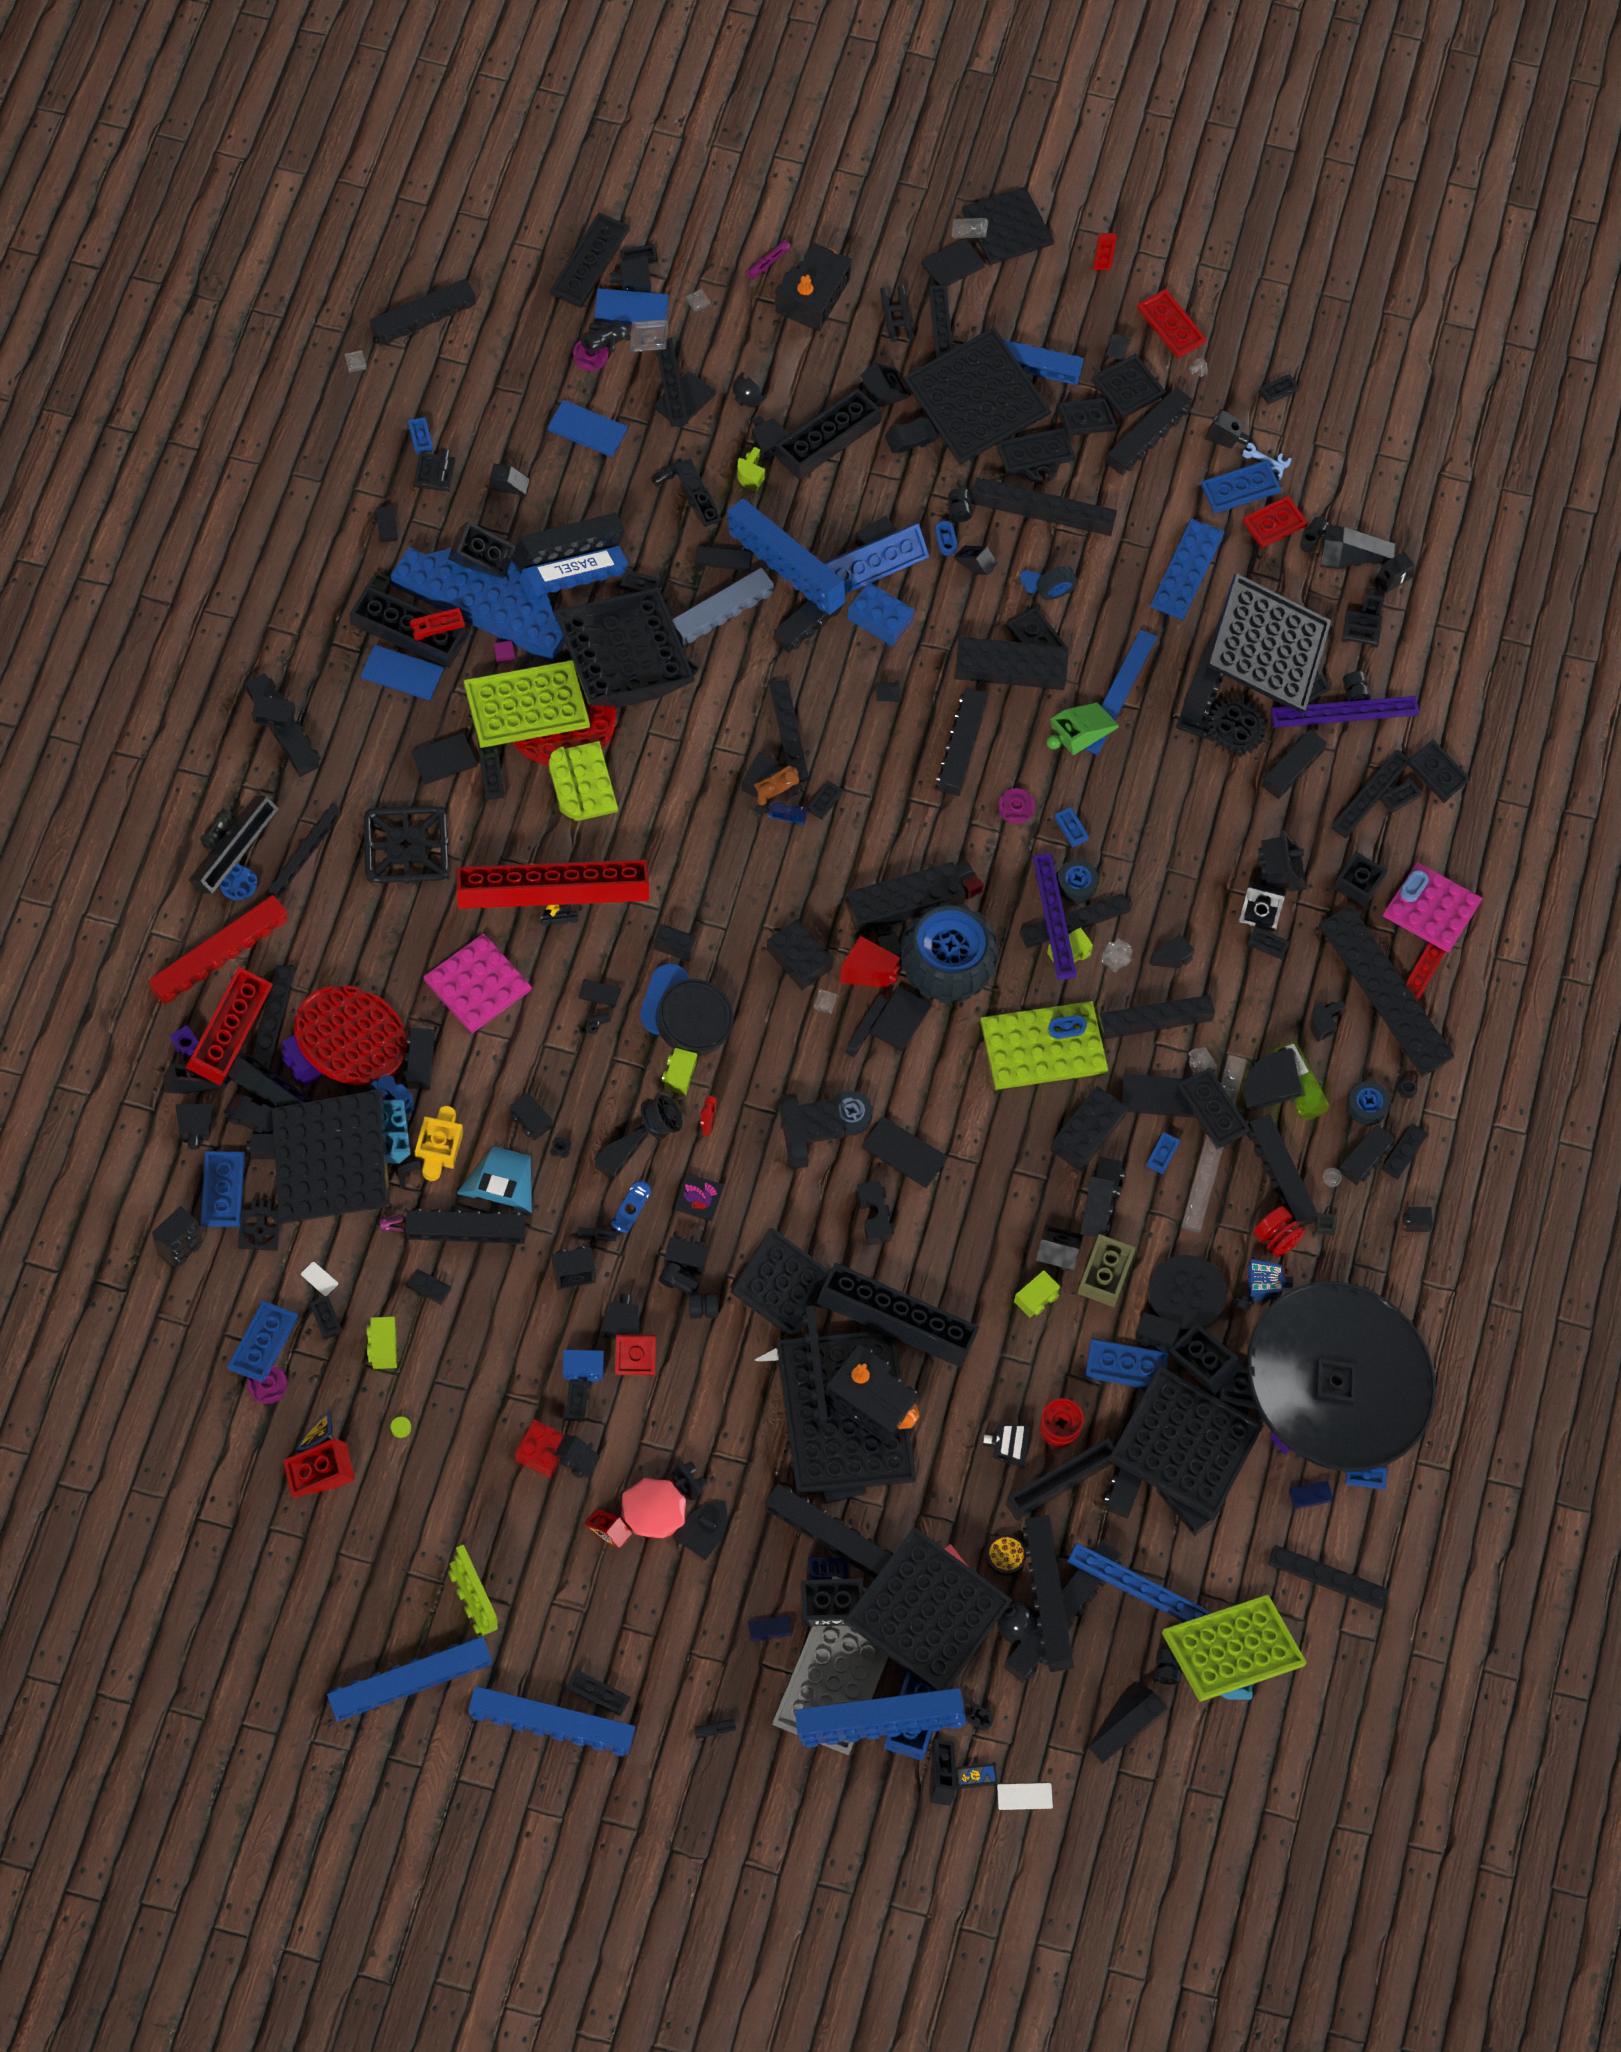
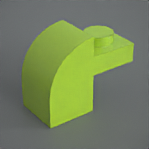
[737,447,765,492]

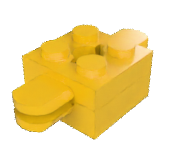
[415,1106,463,1181]

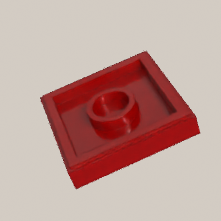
[615,1334,656,1375]

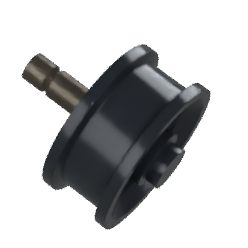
[635,1092,682,1139]

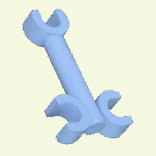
[1242,443,1291,480]

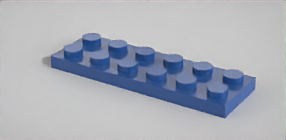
[1150,518,1224,620]
[823,523,929,594]

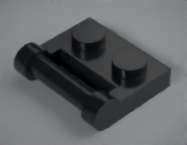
[1341,610,1382,648]

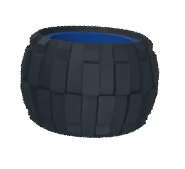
[900,902,998,1004]

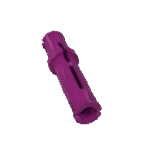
[746,240,791,280]

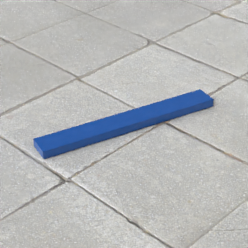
[1085,629,1157,755]
[1067,1542,1212,1622]

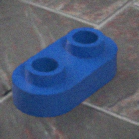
[935,521,957,556]
[1048,1016,1087,1039]

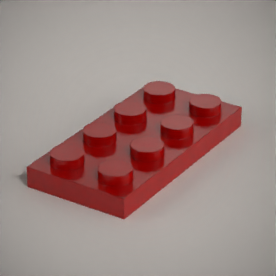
[1137,289,1207,359]

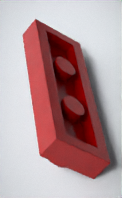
[1093,233,1117,270]

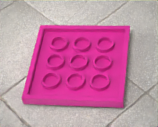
[1383,862,1483,953]
[424,933,532,1034]

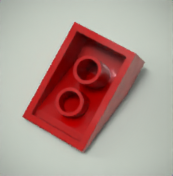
[283,1438,355,1498]

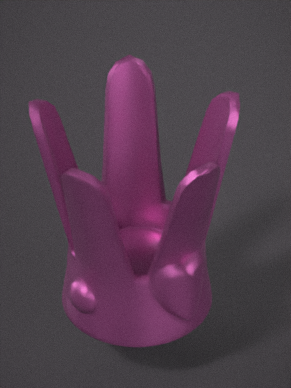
[375,1212,405,1232]

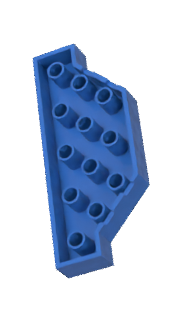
[391,547,566,663]

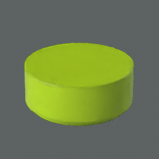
[391,1417,411,1438]

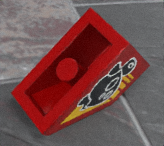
[584,1509,632,1548]

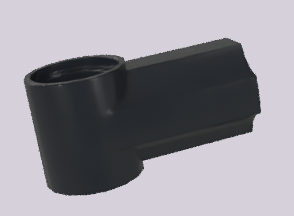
[1300,516,1329,552]
[658,1262,701,1295]

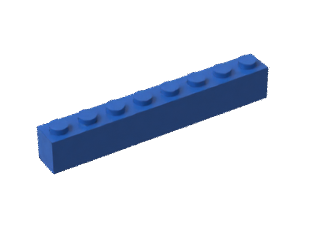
[327,1637,492,1722]
[468,1686,635,1756]

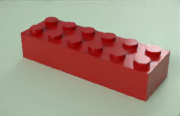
[186,966,273,1086]

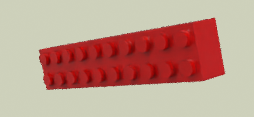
[456,859,649,909]

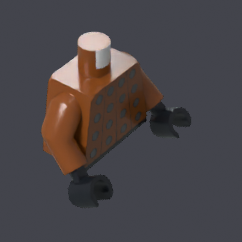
[754,765,804,817]

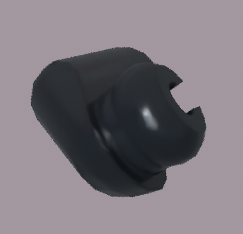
[586,1013,611,1034]

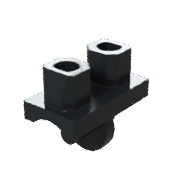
[672,1461,708,1501]

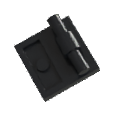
[414,449,456,492]

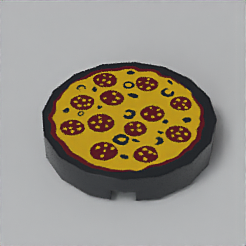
[986,1535,1026,1575]

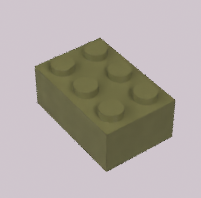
[1077,1234,1136,1307]

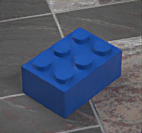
[847,582,915,647]

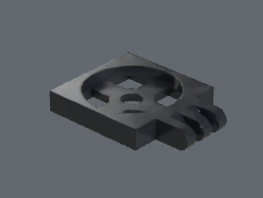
[238,1198,280,1251]

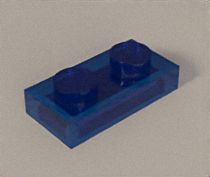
[769,802,808,825]
[1289,1481,1333,1510]

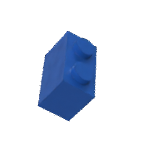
[563,1350,604,1382]

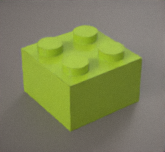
[367,1317,397,1369]

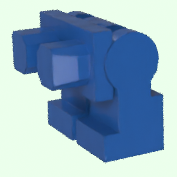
[371,1075,414,1117]

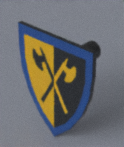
[296,1411,335,1451]

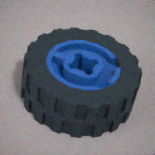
[1036,566,1078,600]
[1057,859,1099,903]
[1346,1081,1391,1126]

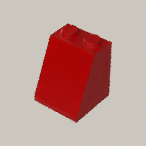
[839,936,901,988]

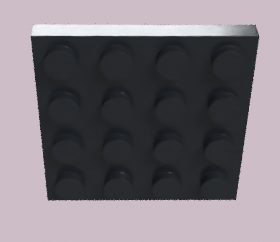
[962,186,1054,265]
[730,1228,830,1338]

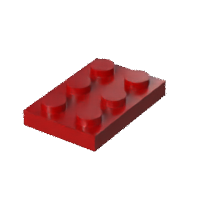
[1242,495,1308,549]

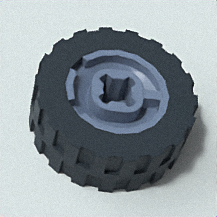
[833,1090,873,1135]

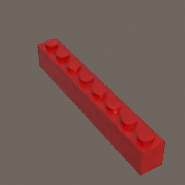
[148,895,288,1005]

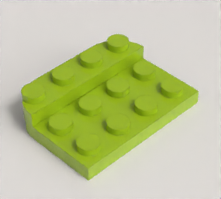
[549,741,618,821]
[448,1545,498,1636]

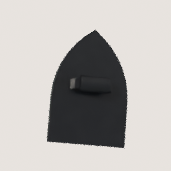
[673,1501,728,1560]

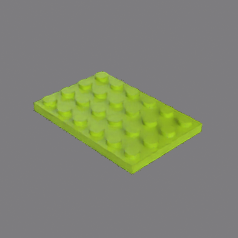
[464,660,590,748]
[980,1001,1108,1090]
[1162,1595,1307,1702]

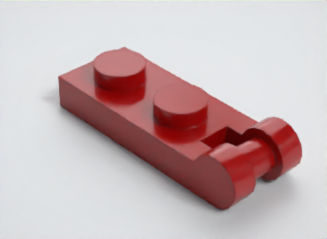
[410,608,465,640]
[700,1096,717,1136]

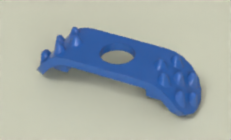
[611,1181,651,1233]

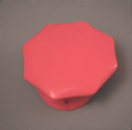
[621,1478,686,1538]

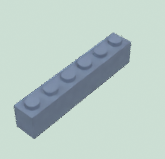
[672,568,774,646]

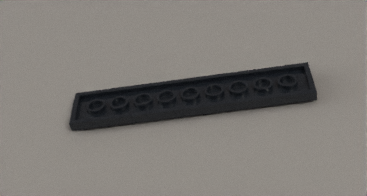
[1319,905,1455,1077]

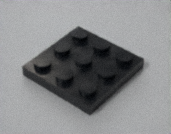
[1091,353,1166,419]

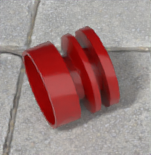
[1253,1206,1306,1258]
[1040,1398,1083,1447]

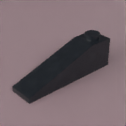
[1320,525,1395,569]
[1089,1682,1168,1764]

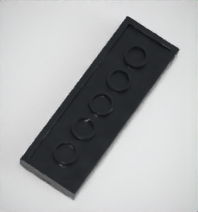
[550,212,630,308]

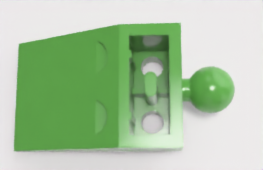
[1047,702,1119,755]

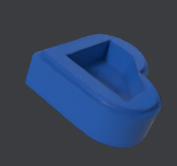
[1020,570,1042,593]

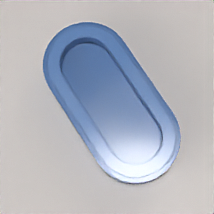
[1400,870,1429,902]

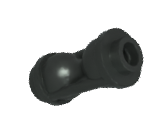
[200,809,234,850]

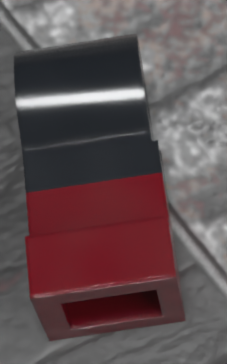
[955,861,984,900]

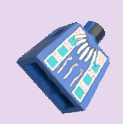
[1248,1259,1293,1301]

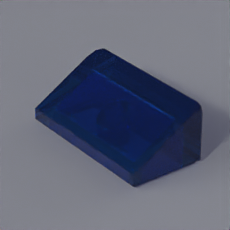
[748,1615,792,1642]

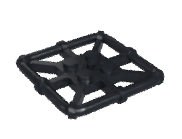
[362,805,450,884]

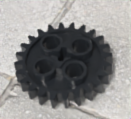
[1206,698,1266,756]

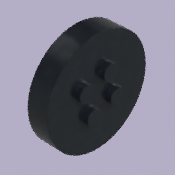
[655,979,734,1056]
[1147,1255,1227,1334]

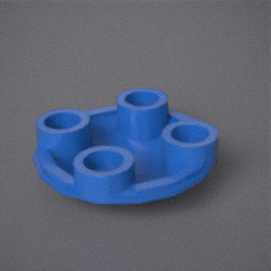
[219,864,257,901]

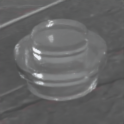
[1322,1168,1342,1187]

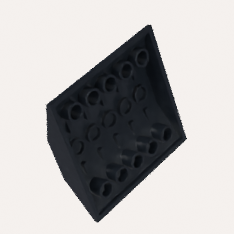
[554,588,695,707]

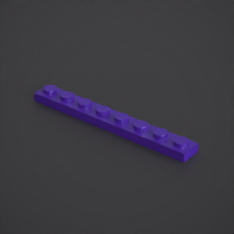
[1271,696,1419,728]
[1033,853,1076,980]

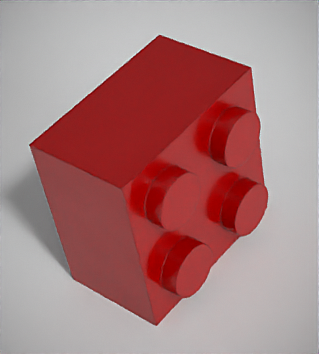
[515,1419,565,1478]

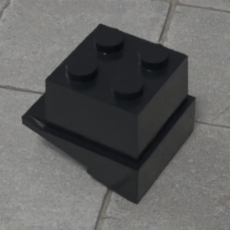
[1257,830,1307,892]

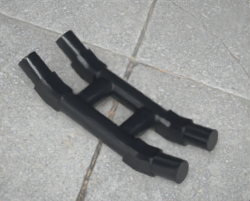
[880,285,915,343]

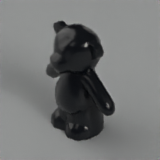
[581,320,631,356]

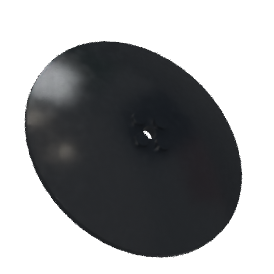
[1247,1281,1436,1472]

